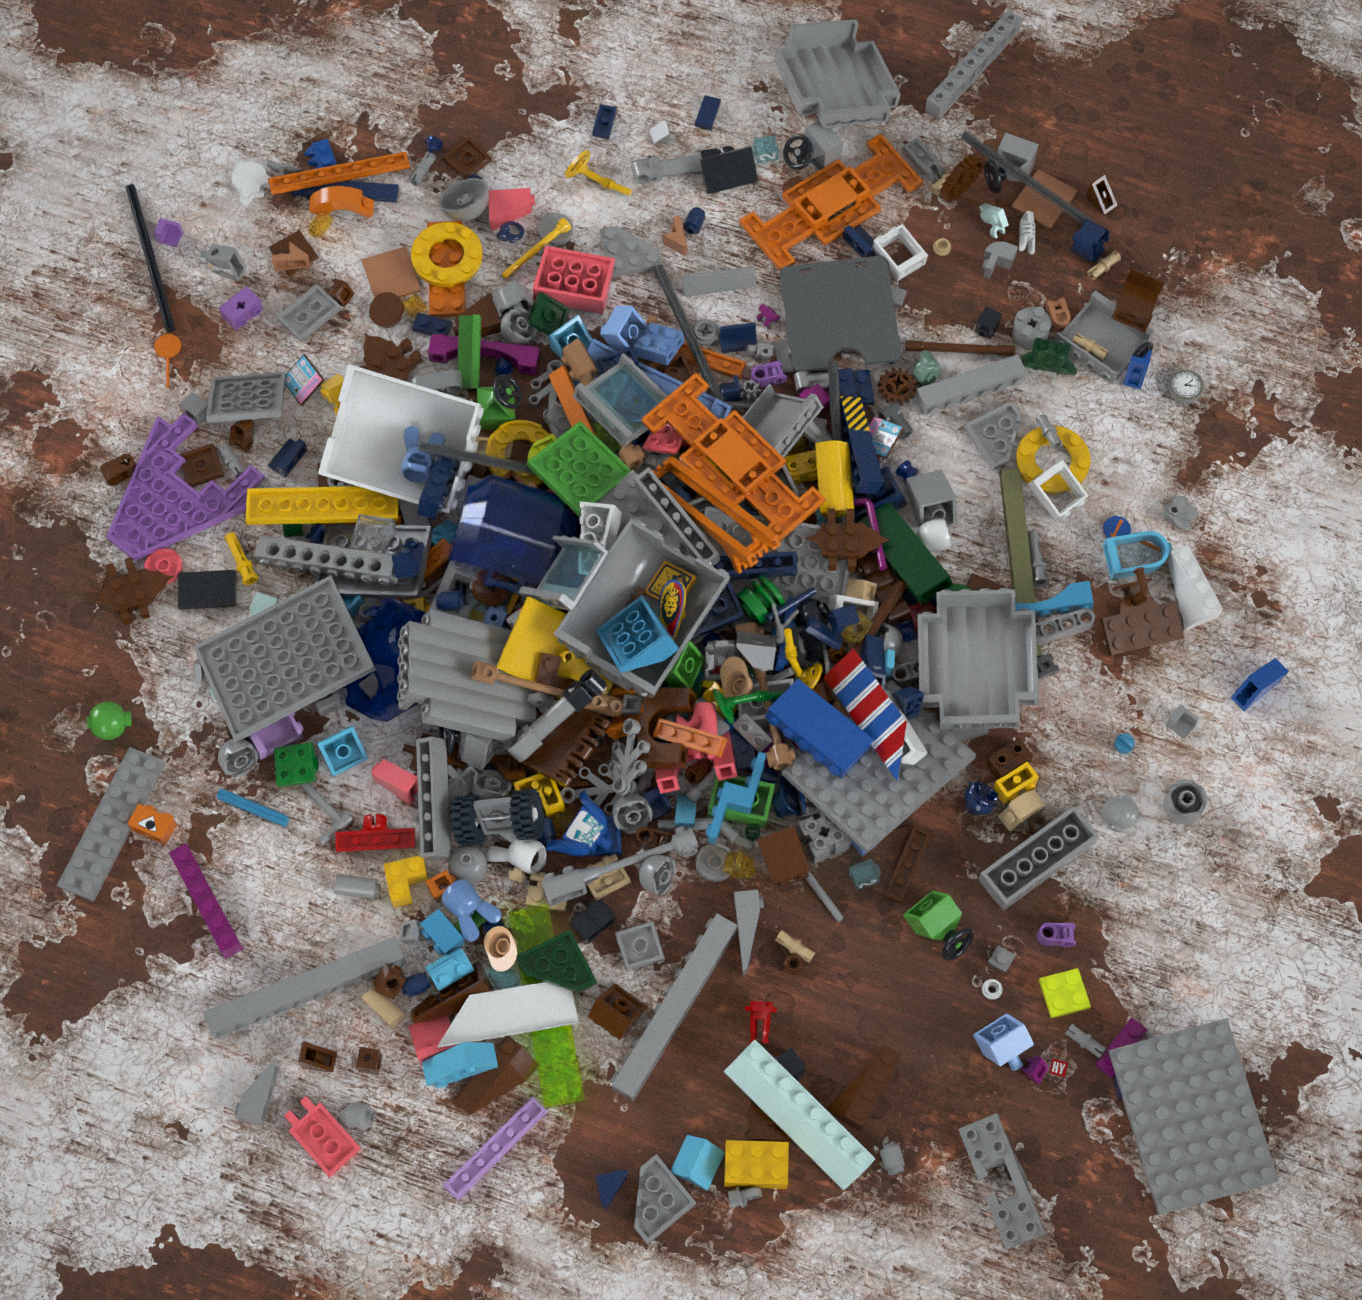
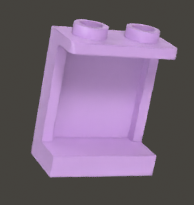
[248,713,304,760]

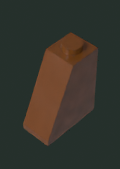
[452,293,501,337]

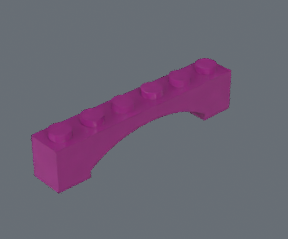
[428,334,540,376]
[168,843,243,959]

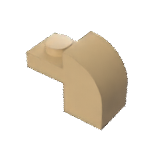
[998,790,1047,831]

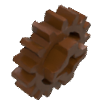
[877,367,917,406]

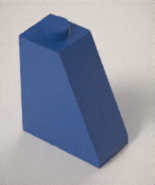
[1231,658,1289,711]

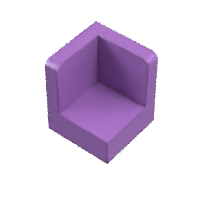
[154,218,183,247]

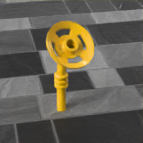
[565,150,632,196]
[784,628,822,689]

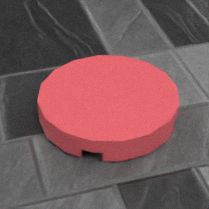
[144,548,183,584]

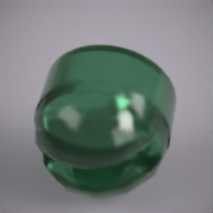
[745,824,761,842]

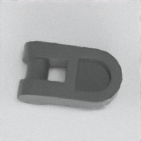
[1037,653,1060,680]

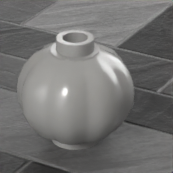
[1102,794,1139,832]

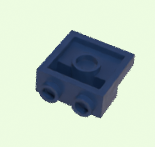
[837,368,875,406]

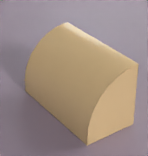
[361,987,407,1031]

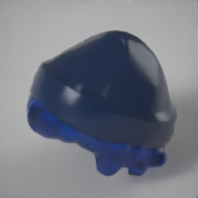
[964,781,999,816]

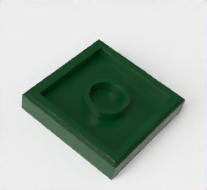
[527,291,570,336]

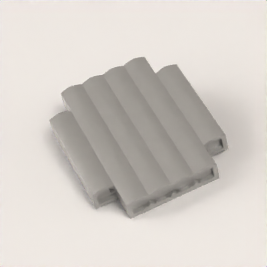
[774,19,901,128]
[918,588,1039,730]
[397,609,536,742]

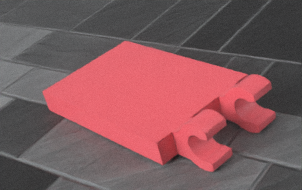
[284,1096,361,1178]

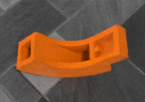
[309,186,374,218]

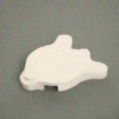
[231,160,271,206]

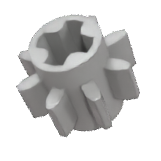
[740,380,761,403]

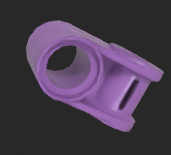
[750,361,787,389]
[1036,922,1076,947]

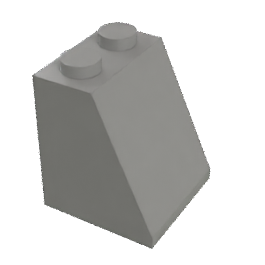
[906,469,957,527]

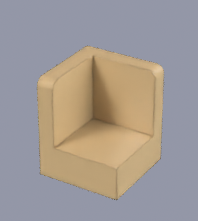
[845,578,877,601]

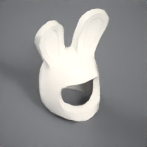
[910,518,952,552]
[485,833,547,874]

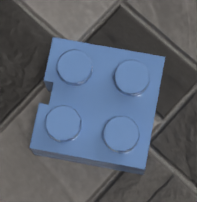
[634,322,684,366]

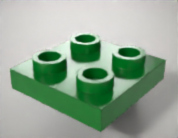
[274,742,319,788]

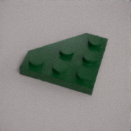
[516,929,597,993]

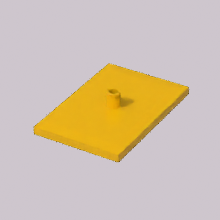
[496,596,613,715]

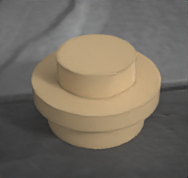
[933,238,951,256]
[508,867,527,883]

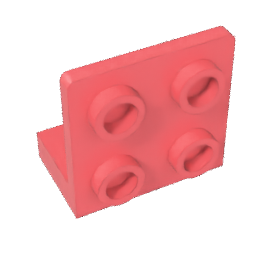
[643,423,691,455]
[408,1016,456,1065]

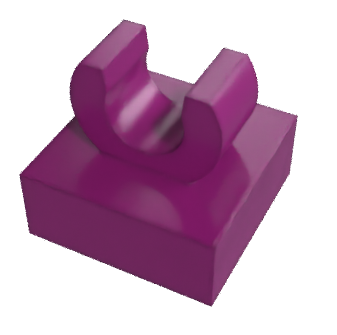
[756,303,781,327]
[1021,1055,1049,1085]

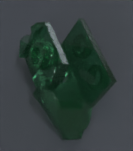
[1020,337,1077,376]

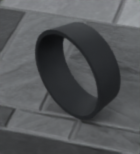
[785,626,818,669]

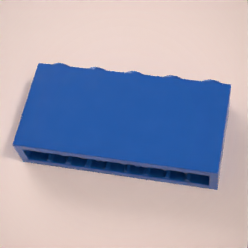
[765,679,874,779]

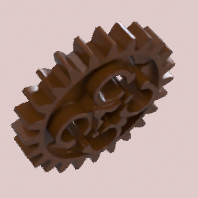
[939,152,986,203]

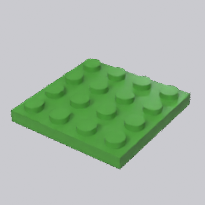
[526,421,632,517]

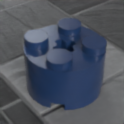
[1071,219,1110,262]

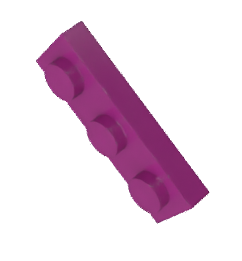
[1094,1017,1148,1078]

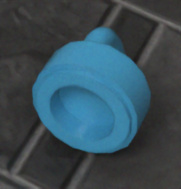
[1114,733,1135,754]

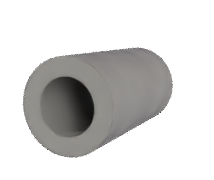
[334,874,381,899]

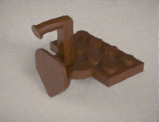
[1100,567,1185,656]

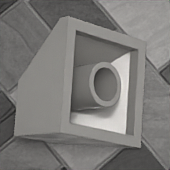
[736,631,776,671]

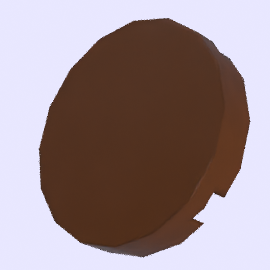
[369,292,405,328]

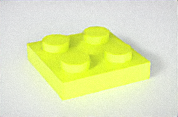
[1038,968,1091,1019]

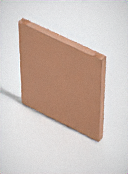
[1011,169,1078,229]
[361,246,421,298]

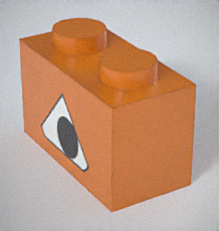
[127,803,177,845]

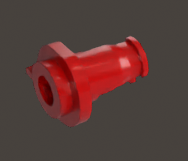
[744,1001,777,1044]

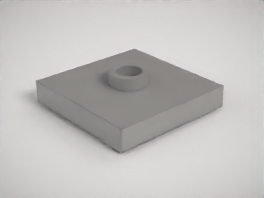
[615,921,665,972]

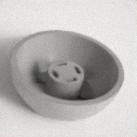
[438,178,489,222]

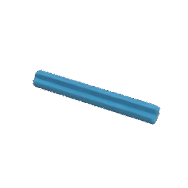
[216,789,289,827]

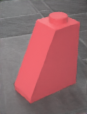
[488,188,535,230]
[371,759,418,806]

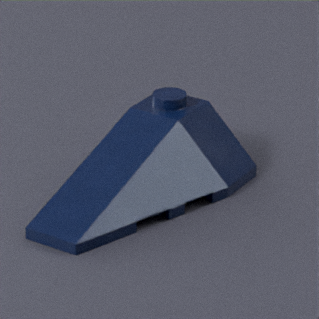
[835,466,907,523]

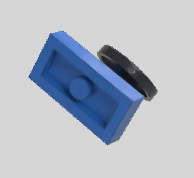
[1123,342,1153,390]

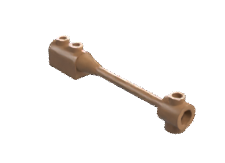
[561,338,646,470]
[735,622,796,770]
[471,661,624,718]

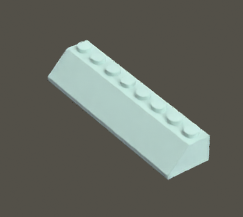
[724,1040,875,1190]

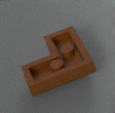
[532,653,575,697]

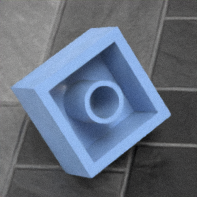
[600,305,648,351]
[973,1014,1034,1071]

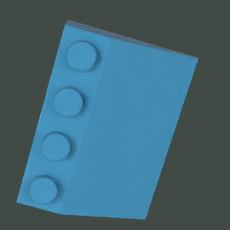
[596,595,679,673]

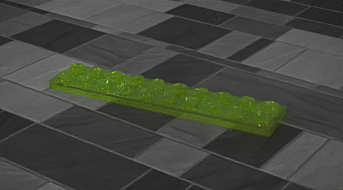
[509,904,585,1109]

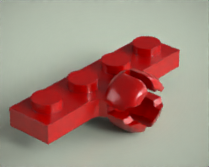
[335,814,416,853]

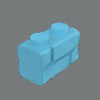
[425,947,474,991]

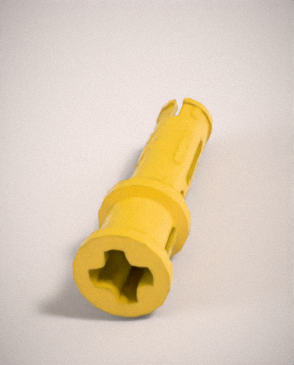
[224,532,259,586]

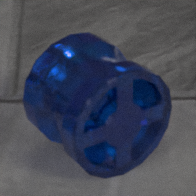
[895,460,919,483]

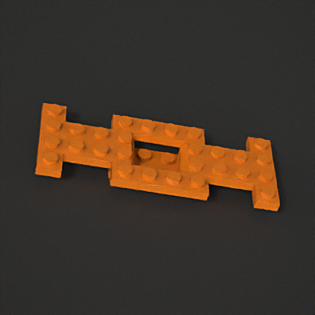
[739,133,923,271]
[641,373,826,550]

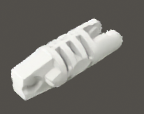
[1019,211,1036,255]

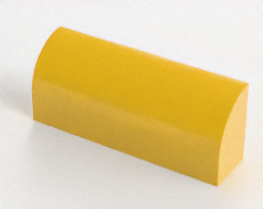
[815,441,854,519]

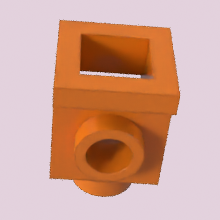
[425,870,457,903]

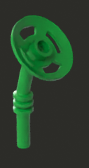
[713,689,785,724]

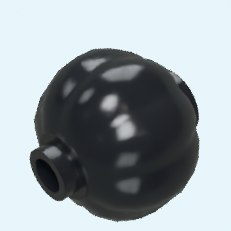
[795,598,831,627]

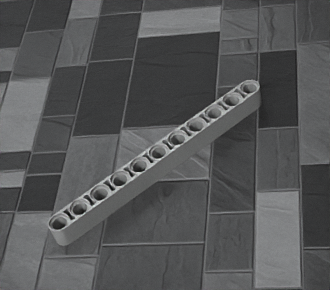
[892,608,1095,687]

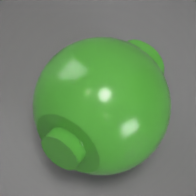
[86,701,131,740]

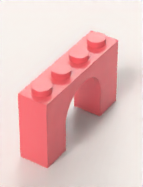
[655,731,738,794]

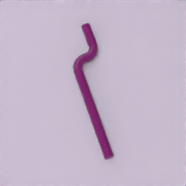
[853,498,887,570]

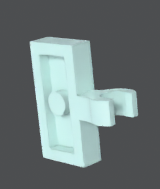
[979,203,1009,238]

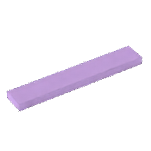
[443,1096,548,1201]

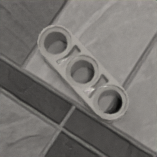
[411,370,463,395]

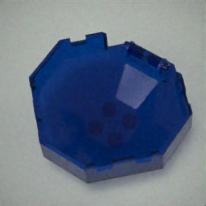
[342,597,427,722]

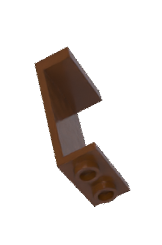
[1111,268,1165,333]

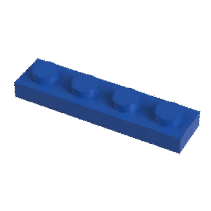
[774,596,798,672]

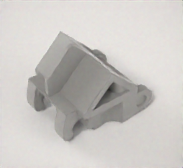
[705,638,742,682]

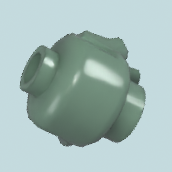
[913,350,941,386]

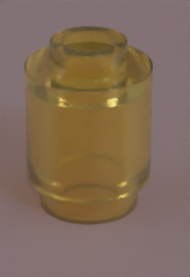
[308,211,333,238]

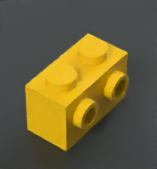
[784,450,818,485]
[993,761,1039,805]

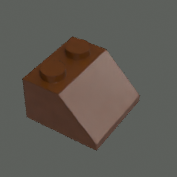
[587,983,648,1040]

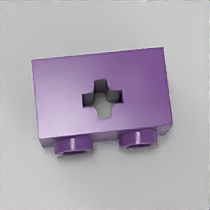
[219,287,263,331]

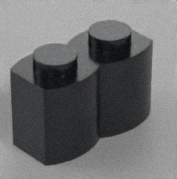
[570,899,616,945]

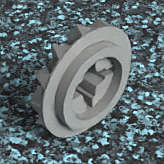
[692,319,719,346]

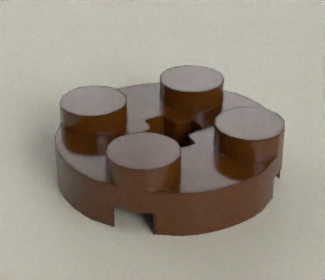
[472,568,510,606]

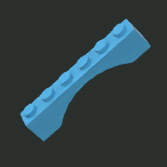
[1015,581,1093,618]

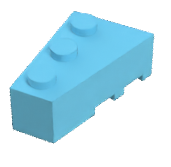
[422,1042,498,1089]

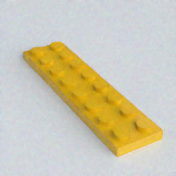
[245,486,399,525]

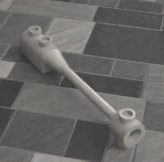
[541,826,698,907]

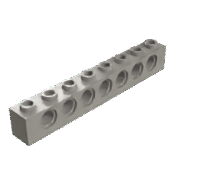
[925,10,1023,120]
[254,535,398,585]

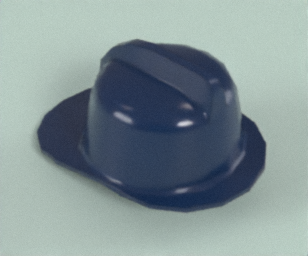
[772,775,801,818]

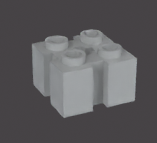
[797,812,851,864]

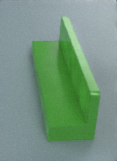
[458,314,481,389]

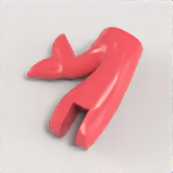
[676,702,718,759]

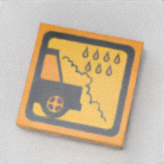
[645,561,697,601]

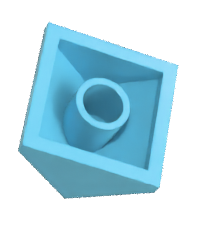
[549,315,593,359]
[317,726,368,776]
[671,1135,725,1191]

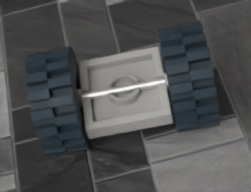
[451,789,545,846]

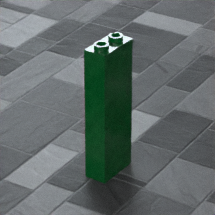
[858,501,953,606]

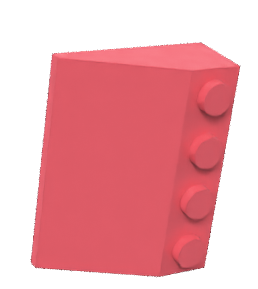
[533,246,615,314]

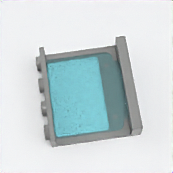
[573,353,668,447]
[518,535,609,611]

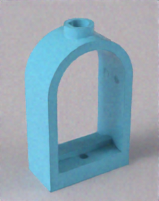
[1102,531,1172,580]

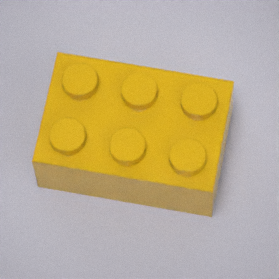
[724,1140,789,1189]

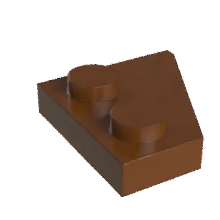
[490,755,526,781]

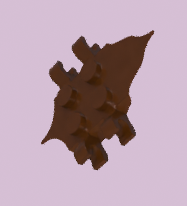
[360,333,423,382]
[805,508,889,572]
[92,557,174,625]

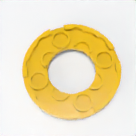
[411,222,483,287]
[485,420,551,487]
[1015,425,1091,495]

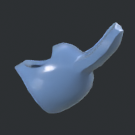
[401,426,445,483]
[442,879,502,942]

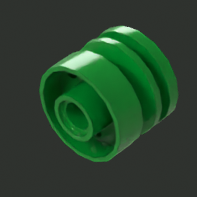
[736,574,786,626]

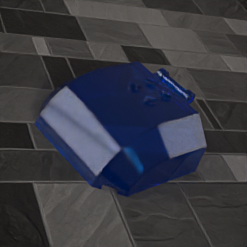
[446,474,577,596]

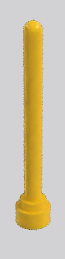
[502,218,572,278]

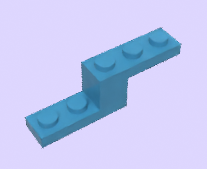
[706,752,766,845]

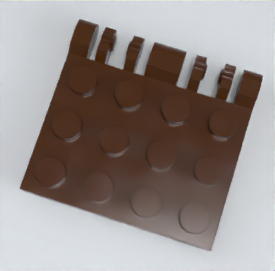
[508,695,611,788]

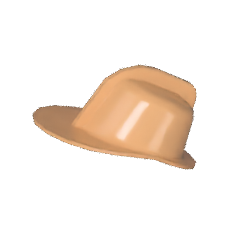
[720,656,753,698]
[484,926,517,972]

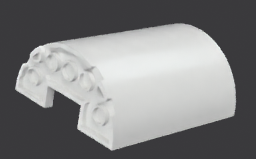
[318,364,484,514]

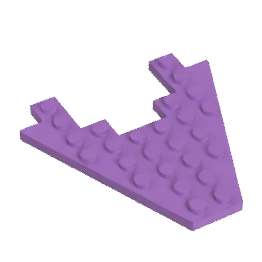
[106,413,265,561]

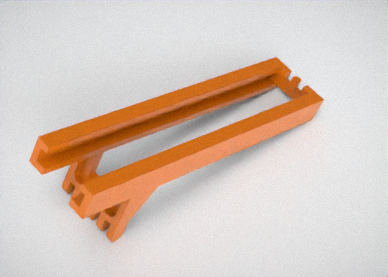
[652,456,780,574]

